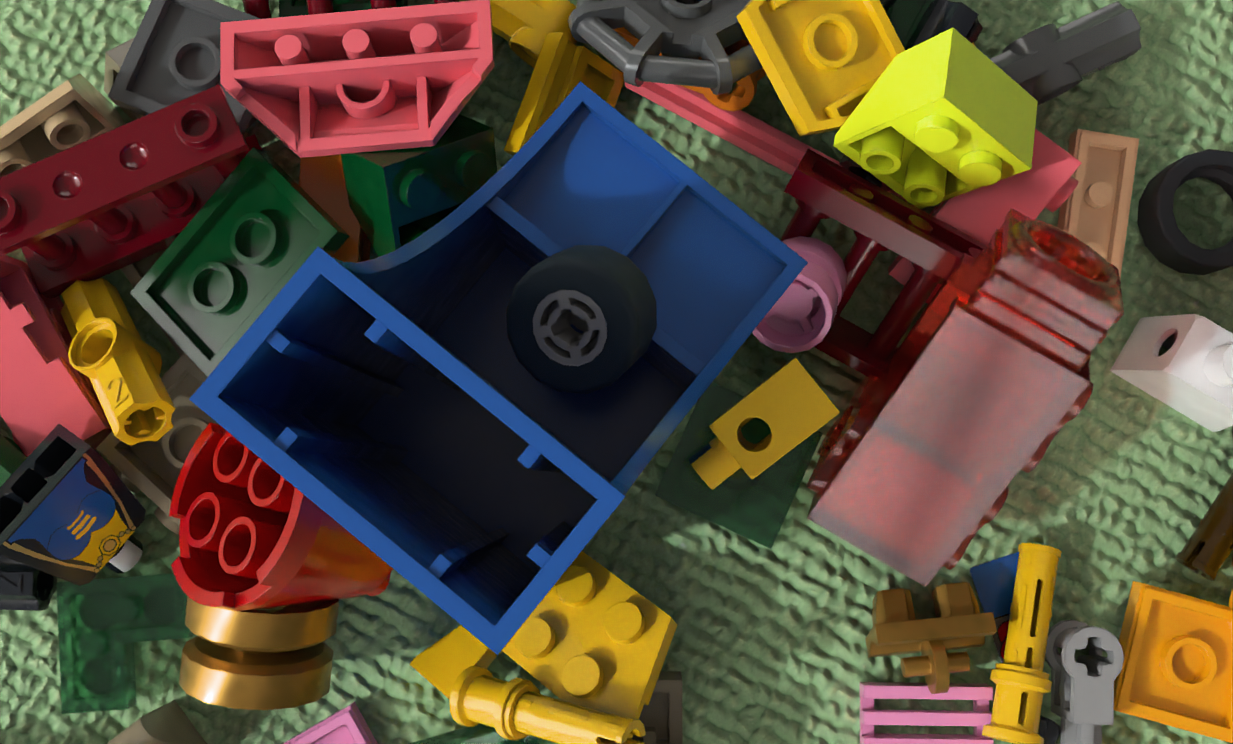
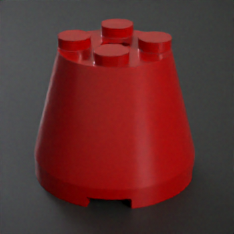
[169,422,393,611]

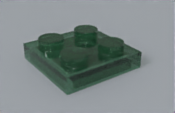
[654,382,823,549]

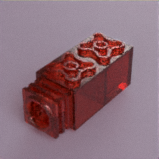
[807,209,1124,587]

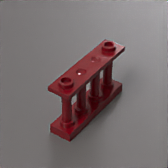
[0,84,265,299]
[780,149,1042,423]

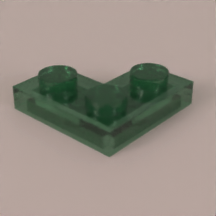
[56,572,196,714]

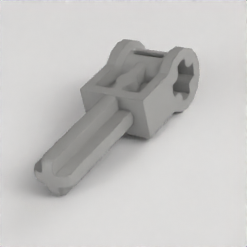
[1045,619,1124,744]

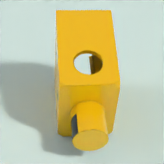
[688,357,840,490]

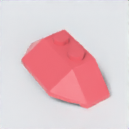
[220,0,495,158]

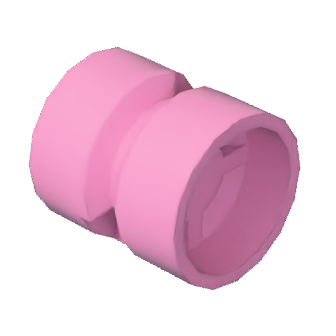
[752,236,847,353]

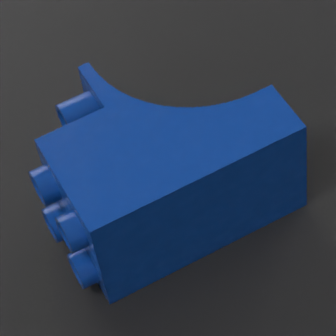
[189,81,808,655]

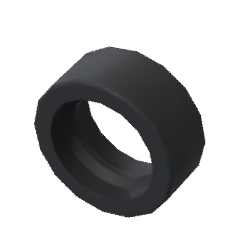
[1137,149,1233,275]

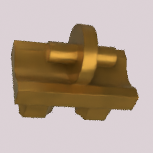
[865,582,997,694]

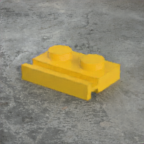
[504,32,624,155]

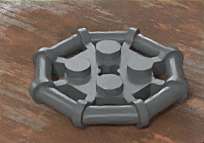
[568,0,763,95]

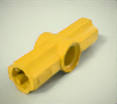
[60,277,176,446]

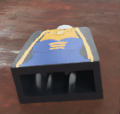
[0,424,146,586]

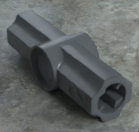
[990,1,1142,106]

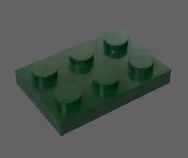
[130,147,350,377]

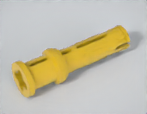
[982,543,1062,744]
[449,666,646,744]

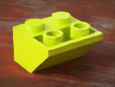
[833,28,1038,209]

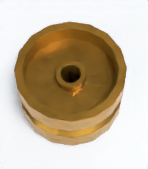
[179,596,339,710]

